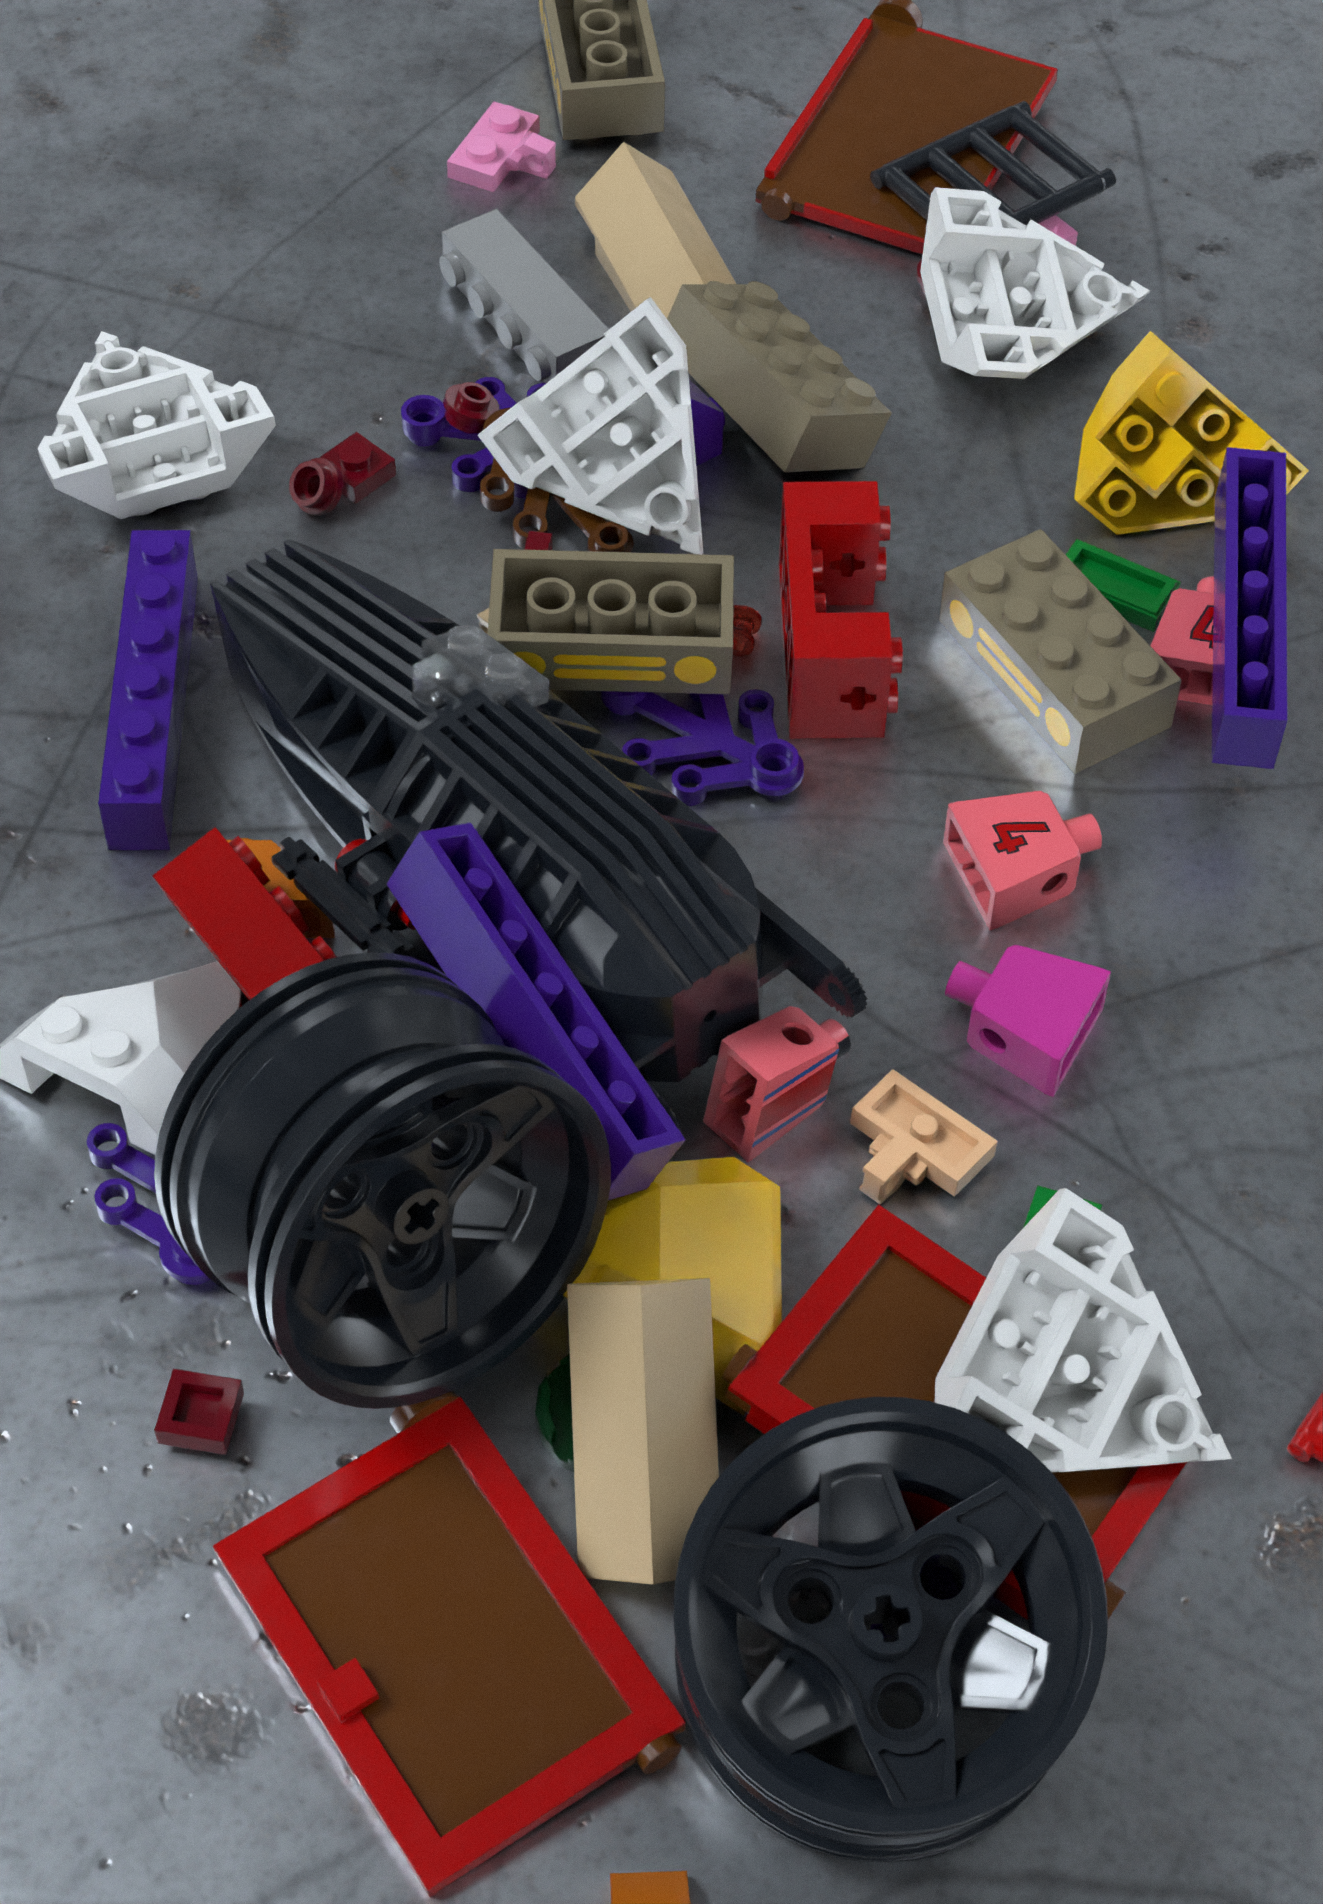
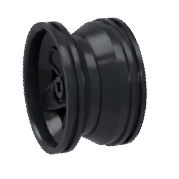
[154,952,611,1409]
[673,1397,1108,1863]

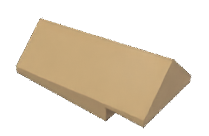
[575,142,736,319]
[567,1278,719,1585]

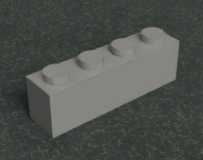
[439,209,609,383]

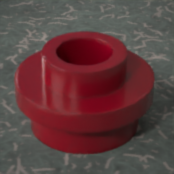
[443,382,499,433]
[289,458,343,516]

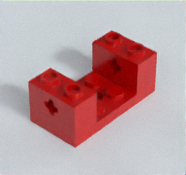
[778,481,903,739]

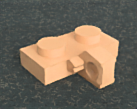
[850,1069,998,1205]

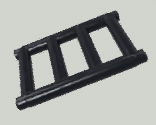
[870,101,1116,226]

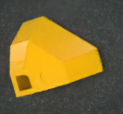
[1074,331,1309,535]
[563,1157,782,1416]

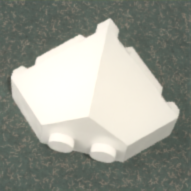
[920,187,1150,379]
[478,297,704,554]
[38,331,276,519]
[0,961,243,1155]
[935,1188,1232,1472]

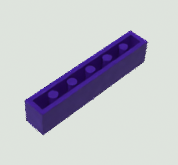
[1212,447,1287,769]
[98,530,198,850]
[387,823,685,1200]

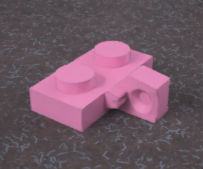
[447,101,556,192]

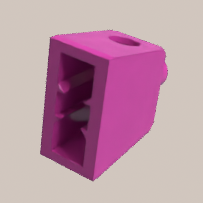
[945,945,1111,1097]

